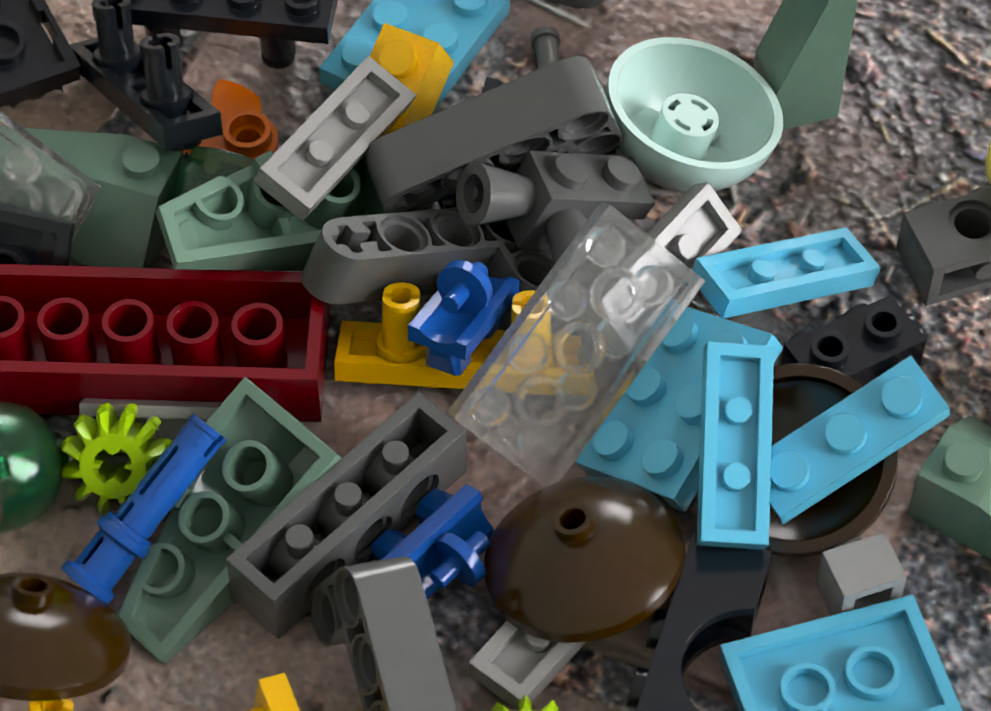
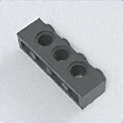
[896,185,991,306]
[226,392,467,639]

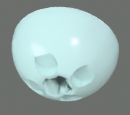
[606,37,783,193]

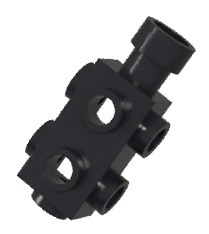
[780,295,927,386]

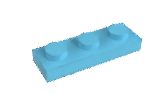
[689,227,881,318]
[697,341,774,550]
[770,356,950,525]

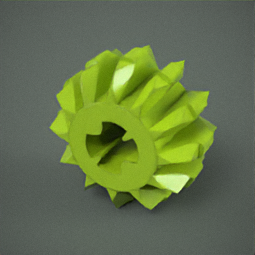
[61,402,173,514]

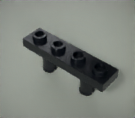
[69,0,223,151]
[92,0,338,69]

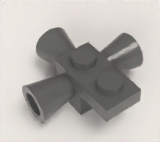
[456,150,655,290]

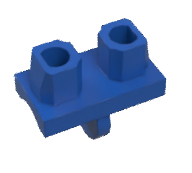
[408,260,520,376]
[371,484,494,599]

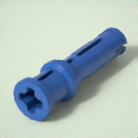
[61,414,227,604]

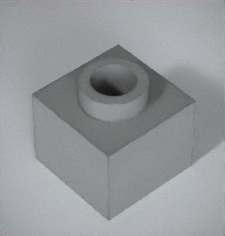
[816,532,907,616]

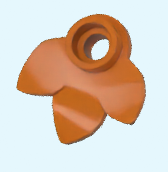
[183,79,279,176]

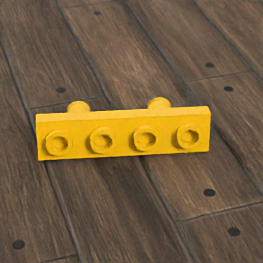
[334,282,594,397]

